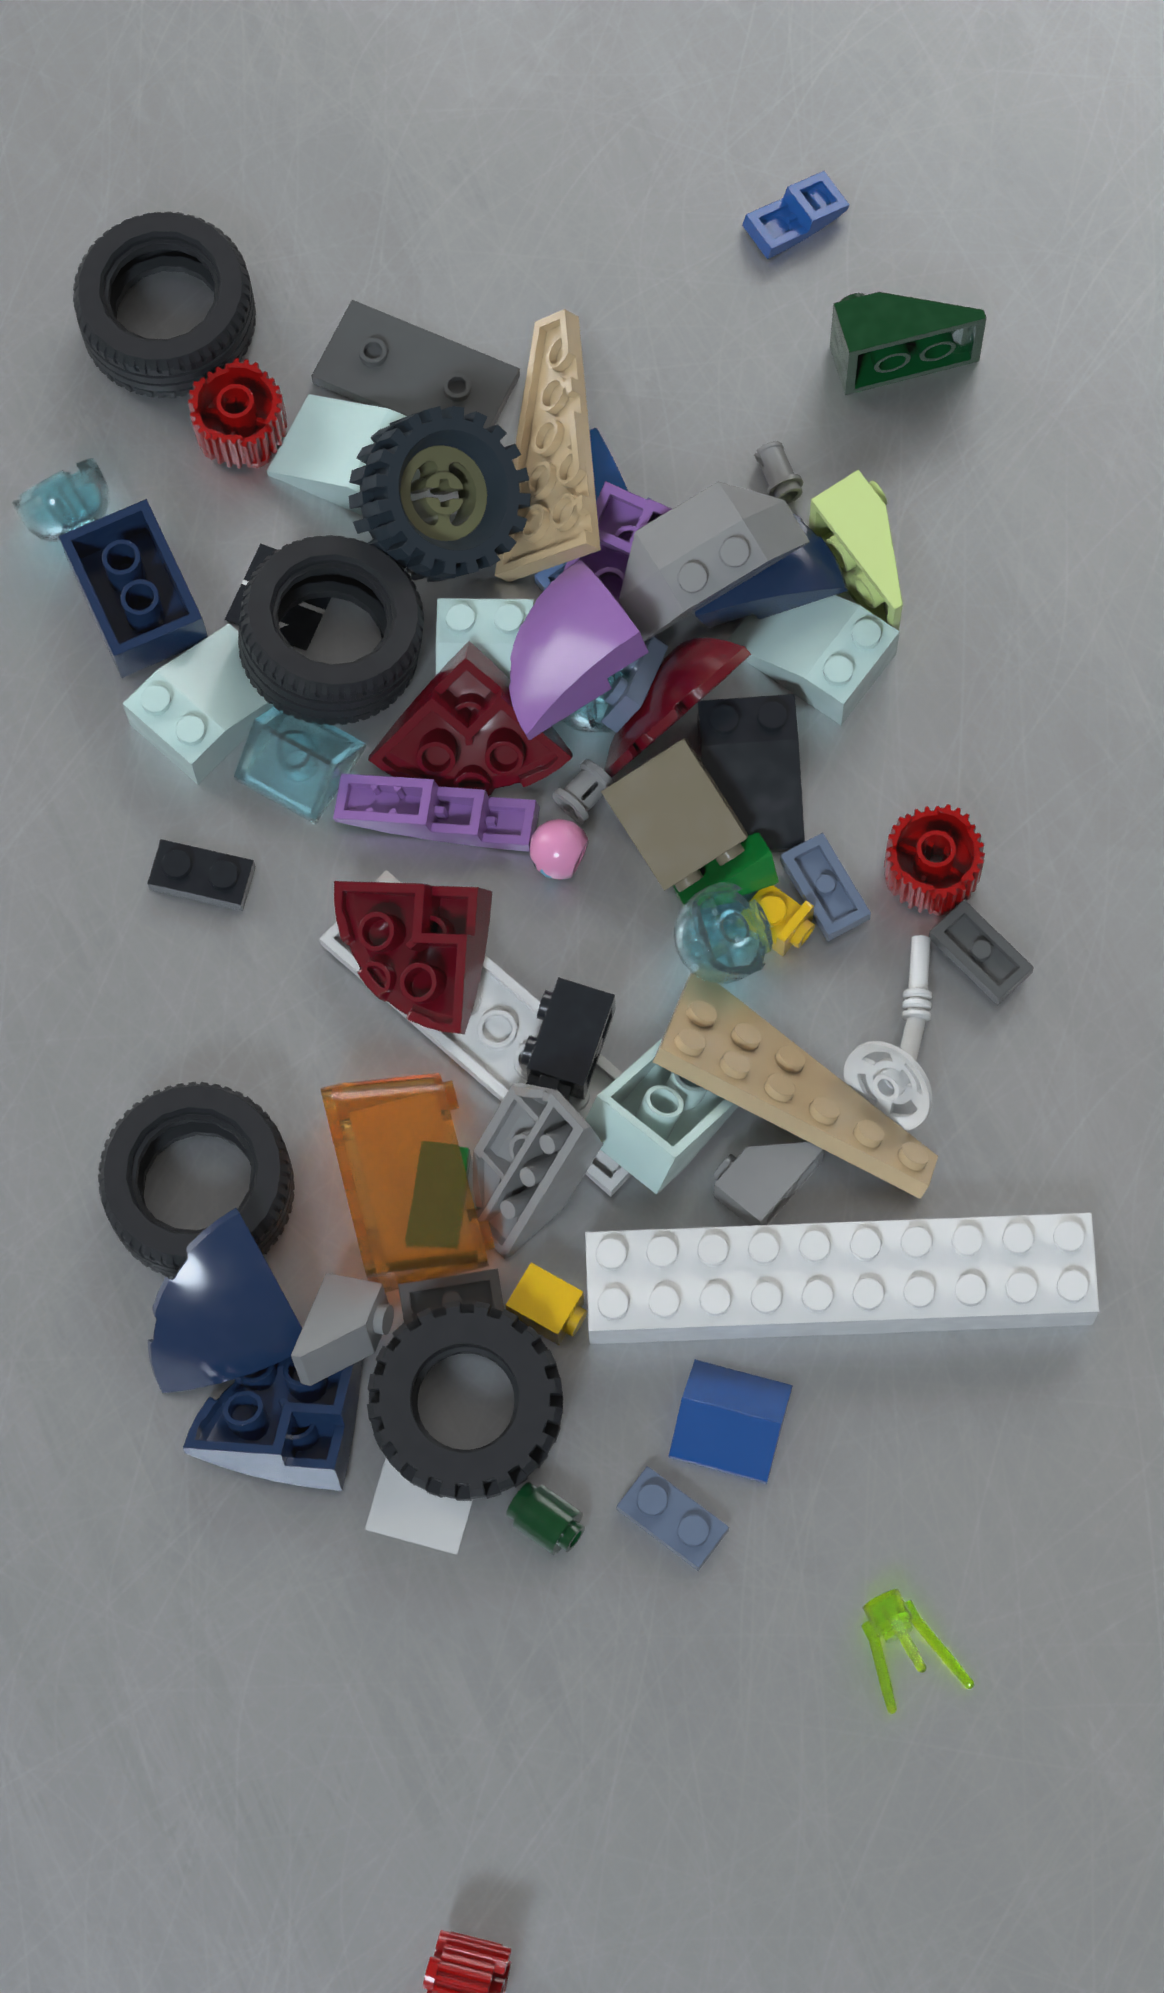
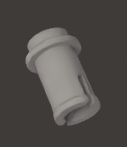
[754,441,803,504]

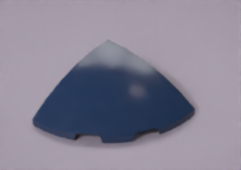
[695,513,848,628]
[147,1208,302,1393]
[183,1357,362,1491]

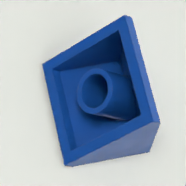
[669,1359,793,1484]

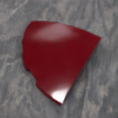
[604,638,751,778]
[368,641,573,796]
[334,881,492,1035]

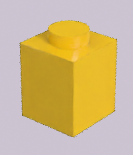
[505,1262,588,1345]

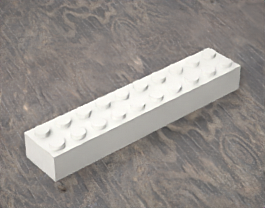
[585,1213,1099,1344]

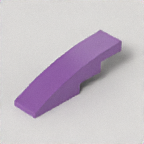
[333,773,540,852]

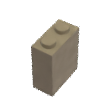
[601,737,748,892]

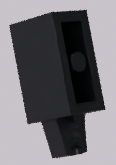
[521,977,616,1101]

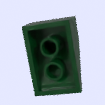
[830,292,986,395]

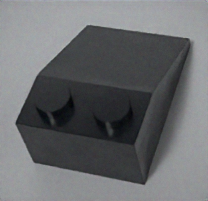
[697,694,805,853]

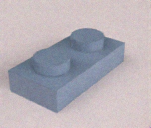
[601,637,668,733]
[780,833,871,941]
[616,1466,729,1571]

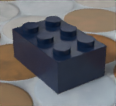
[59,499,208,678]

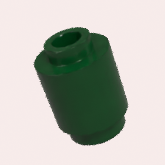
[506,1482,585,1555]

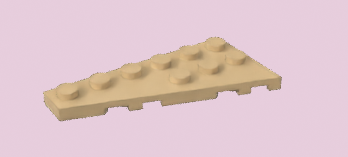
[495,309,601,582]
[653,965,938,1199]

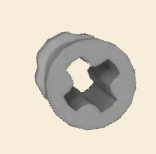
[552,759,614,824]

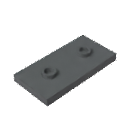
[311,300,520,428]

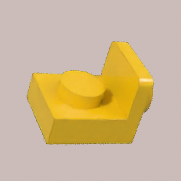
[737,885,816,956]

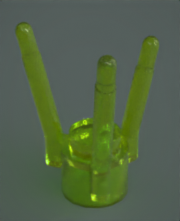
[861,1589,974,1714]

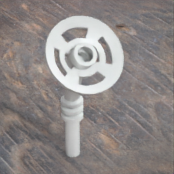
[844,935,933,1131]

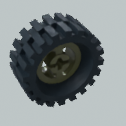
[348,406,531,582]

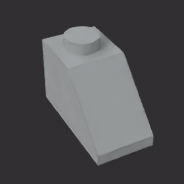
[713,1142,825,1226]
[291,1273,394,1386]

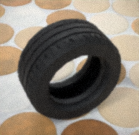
[73,212,256,398]
[238,535,424,726]
[98,1082,295,1278]

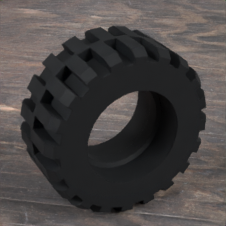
[367,1301,563,1501]

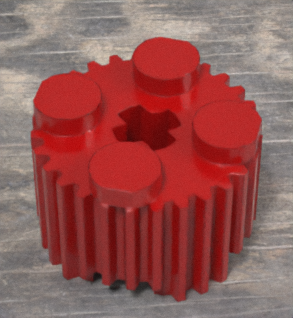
[188,358,288,469]
[884,804,985,916]
[423,1930,512,1993]

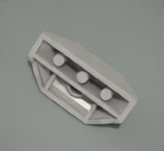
[619,481,810,642]
[472,1082,603,1259]

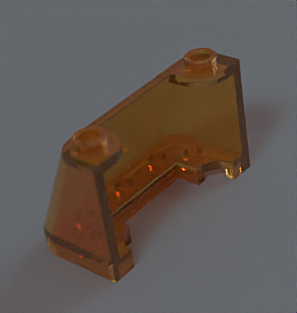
[320,1073,495,1293]

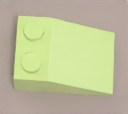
[809,470,903,631]

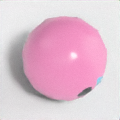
[529,819,589,880]

